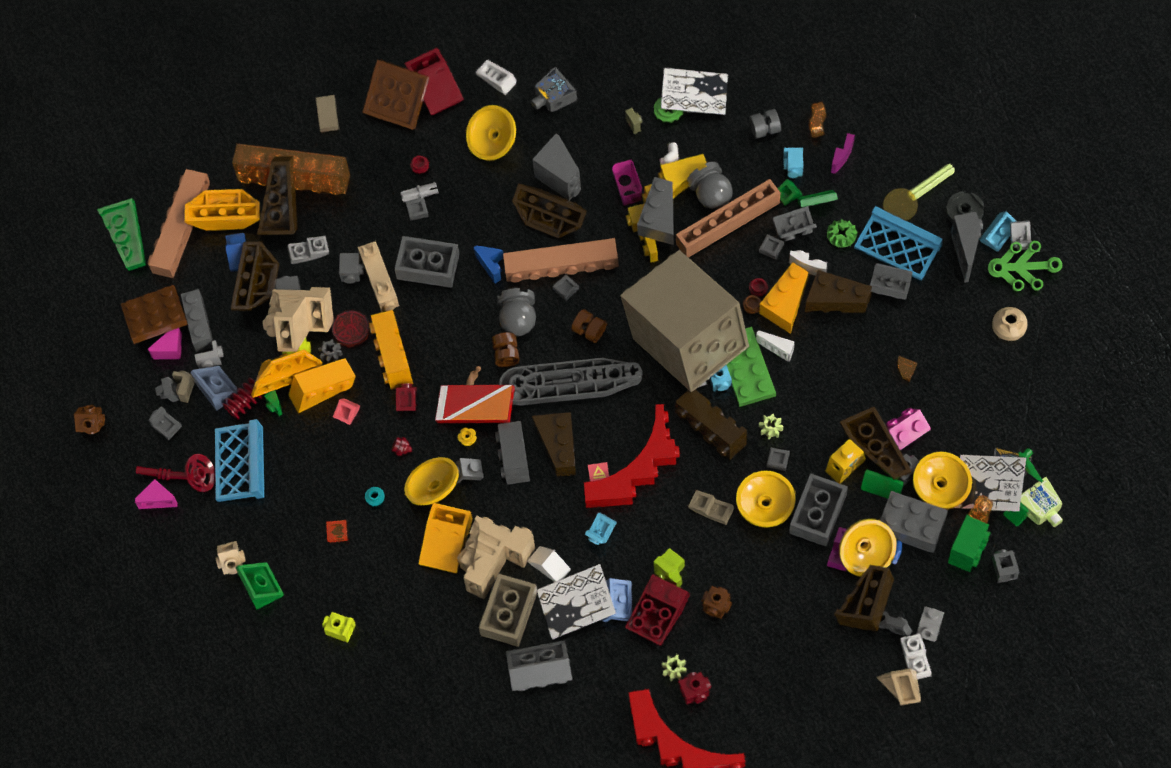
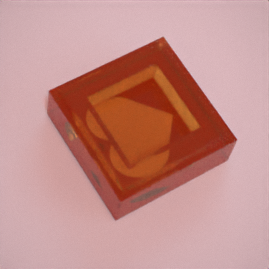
[327,520,348,542]

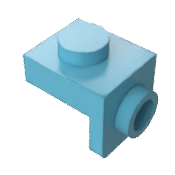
[585,513,617,545]

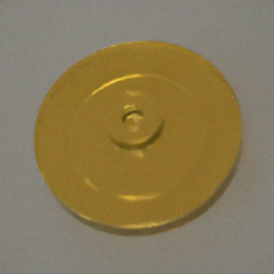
[884,188,918,221]

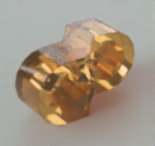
[809,102,826,138]

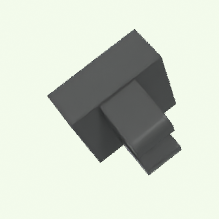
[155,377,179,402]

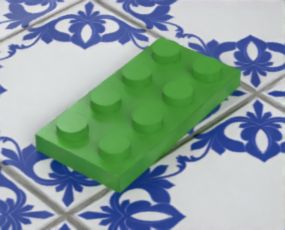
[727,327,776,407]

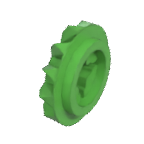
[654,97,683,123]
[827,219,857,247]

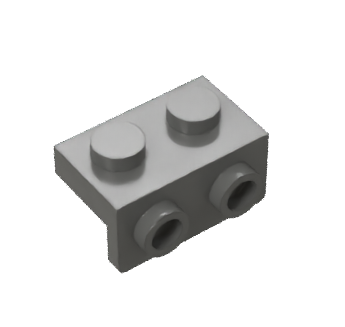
[772,206,817,241]
[870,264,912,300]

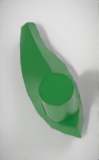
[1018,449,1043,483]

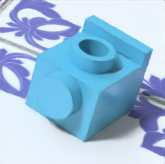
[784,148,803,178]
[709,365,732,391]

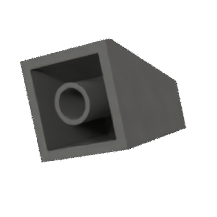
[533,134,581,201]

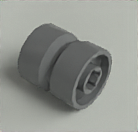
[749,109,781,139]

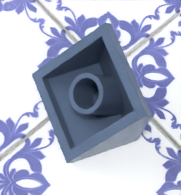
[191,366,237,410]

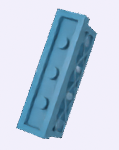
[854,206,943,281]
[215,419,264,502]

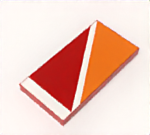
[435,385,515,423]

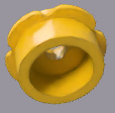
[458,428,477,446]

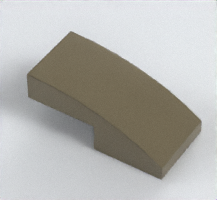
[688,490,734,525]

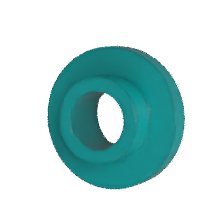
[365,487,385,506]

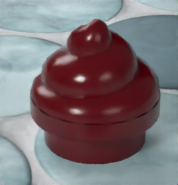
[391,437,412,456]

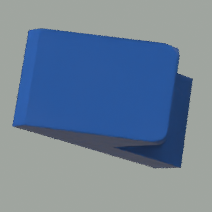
[226,233,246,272]
[474,246,504,283]

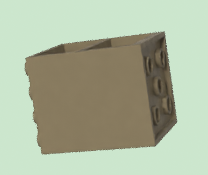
[620,250,749,392]

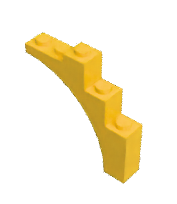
[625,154,707,262]

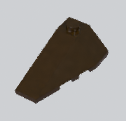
[840,407,912,480]

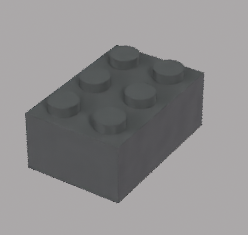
[395,236,459,288]
[789,474,848,547]
[880,491,948,553]

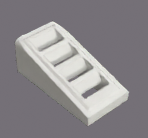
[476,60,516,94]
[756,331,794,361]

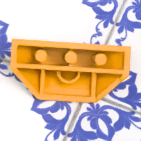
[185,189,260,230]
[251,350,322,398]

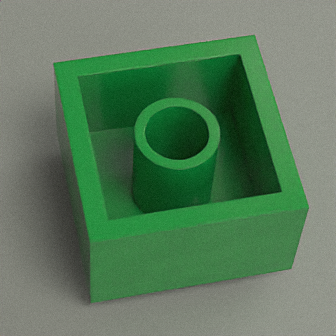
[948,515,990,572]

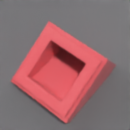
[333,399,360,425]

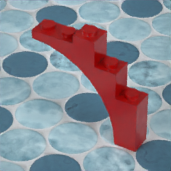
[584,404,680,508]
[629,689,745,768]

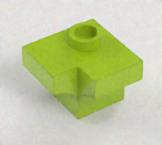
[654,548,685,587]

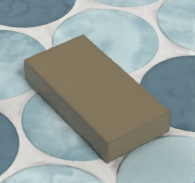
[316,95,339,132]

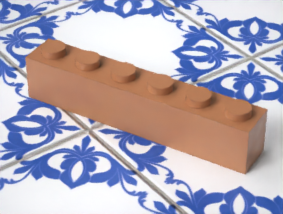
[148,169,210,278]
[676,179,780,257]
[503,238,618,282]

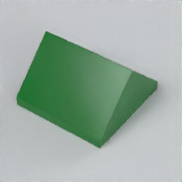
[236,562,284,609]

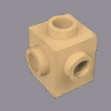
[216,541,246,575]

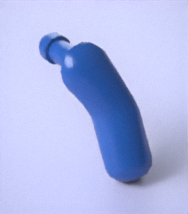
[891,540,902,564]

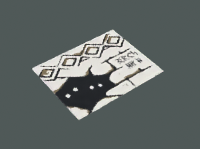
[661,68,728,114]
[954,455,1026,511]
[537,564,616,639]

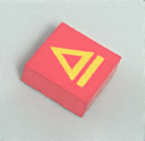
[588,462,609,482]

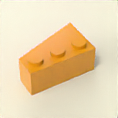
[759,263,808,334]
[289,358,356,413]

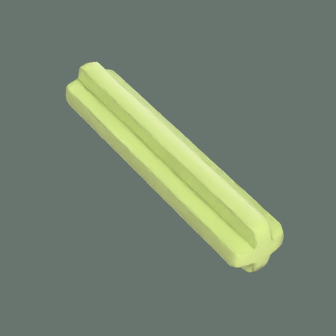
[907,164,955,201]

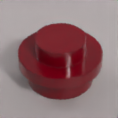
[411,156,429,174]
[749,278,768,297]

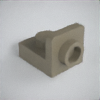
[172,371,195,403]

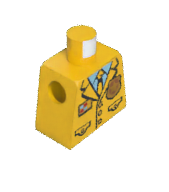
[825,439,865,484]

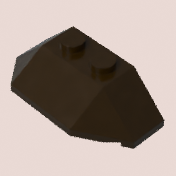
[512,184,587,238]
[231,242,279,311]

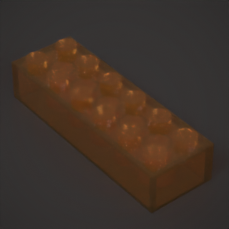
[232,144,350,195]

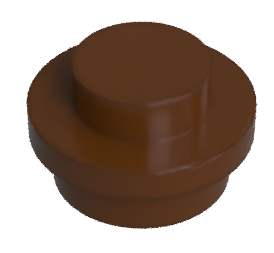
[743,295,761,314]

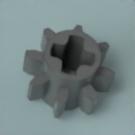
[318,339,343,364]

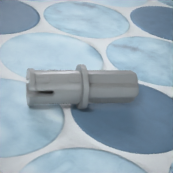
[401,182,438,202]

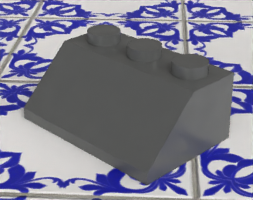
[506,641,572,691]

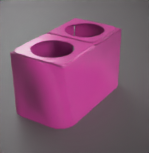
[612,160,642,205]

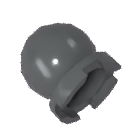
[687,162,733,210]
[497,288,536,336]

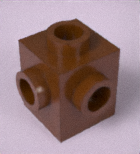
[74,405,105,434]
[702,586,732,619]

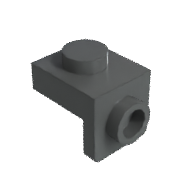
[149,406,182,440]
[455,458,484,484]

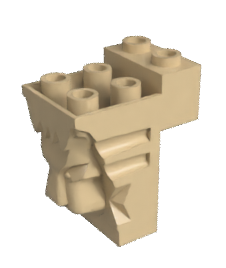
[263,287,334,352]
[457,516,535,599]

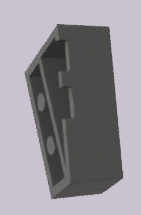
[637,177,674,245]
[495,421,530,485]

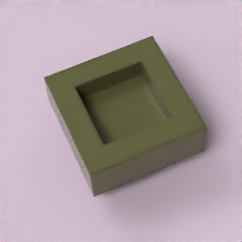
[626,108,642,134]

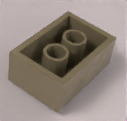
[479,574,537,647]

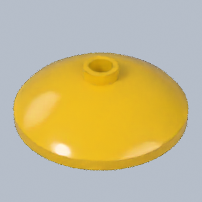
[466,105,516,160]
[913,452,972,509]
[404,457,459,505]
[736,471,796,527]
[839,519,896,577]

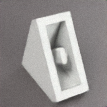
[528,546,571,582]

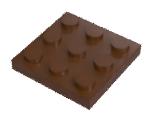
[363,60,429,129]
[121,285,188,344]

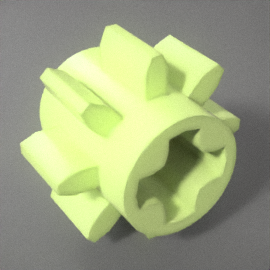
[759,414,783,439]
[662,655,687,681]

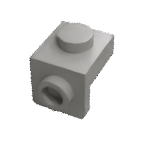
[1010,221,1033,250]
[195,340,223,369]
[917,607,944,642]

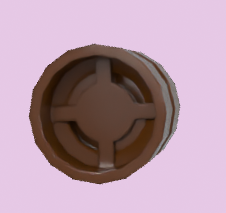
[571,309,607,343]
[492,332,520,367]

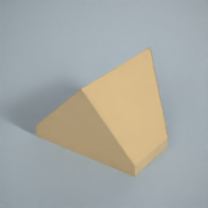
[877,669,921,705]

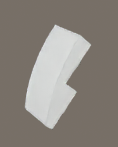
[789,250,827,276]
[900,634,931,679]

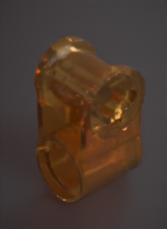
[968,496,993,523]

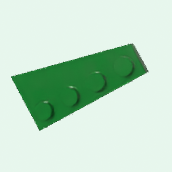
[98,198,146,271]

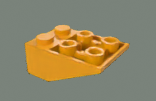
[419,503,473,574]

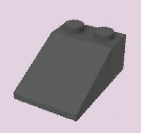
[951,212,983,283]

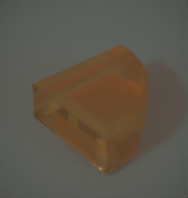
[898,356,917,382]

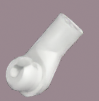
[660,143,679,165]

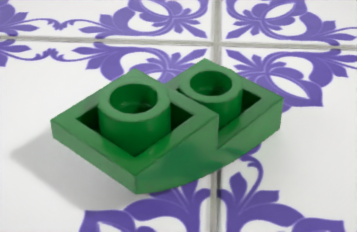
[264,390,282,416]

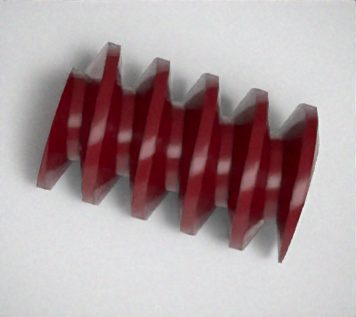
[222,378,263,420]

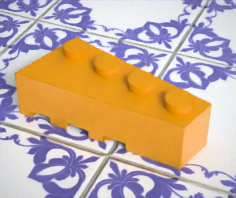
[369,310,413,390]

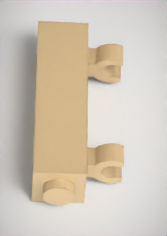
[358,241,399,312]

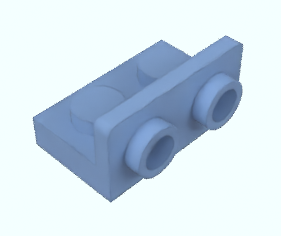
[602,578,632,622]

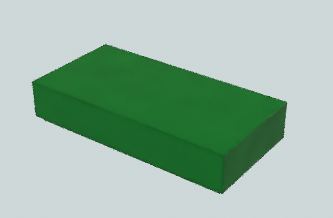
[797,190,838,207]

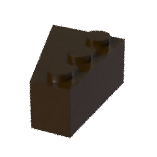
[805,270,872,313]
[532,412,576,476]
[834,565,894,632]

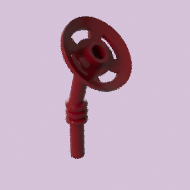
[136,454,216,492]

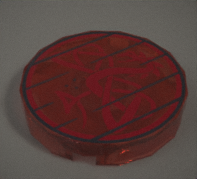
[332,310,370,347]

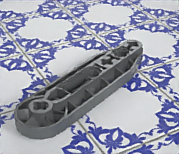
[499,358,643,405]

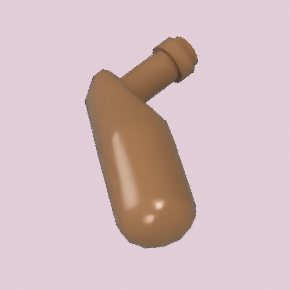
[466,366,481,385]

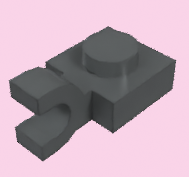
[879,611,912,637]

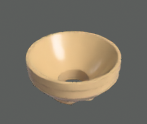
[992,307,1027,341]

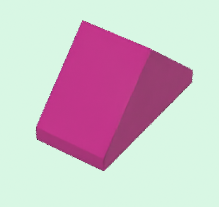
[148,328,182,359]
[135,480,178,509]

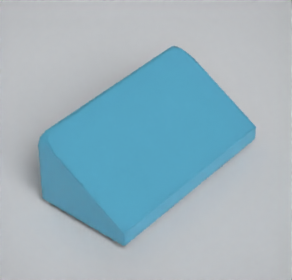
[979,211,1017,252]

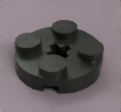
[946,192,984,224]

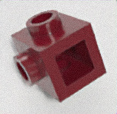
[679,672,711,705]

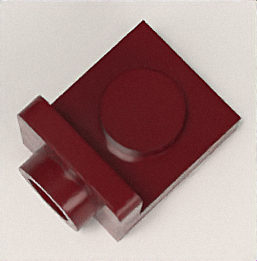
[396,383,417,411]

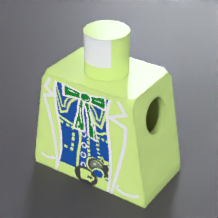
[1020,477,1063,527]

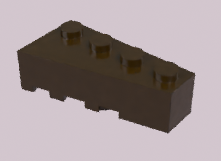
[257,156,297,235]
[675,390,747,460]

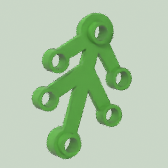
[988,241,1062,292]

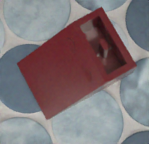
[405,48,464,116]
[625,574,690,646]

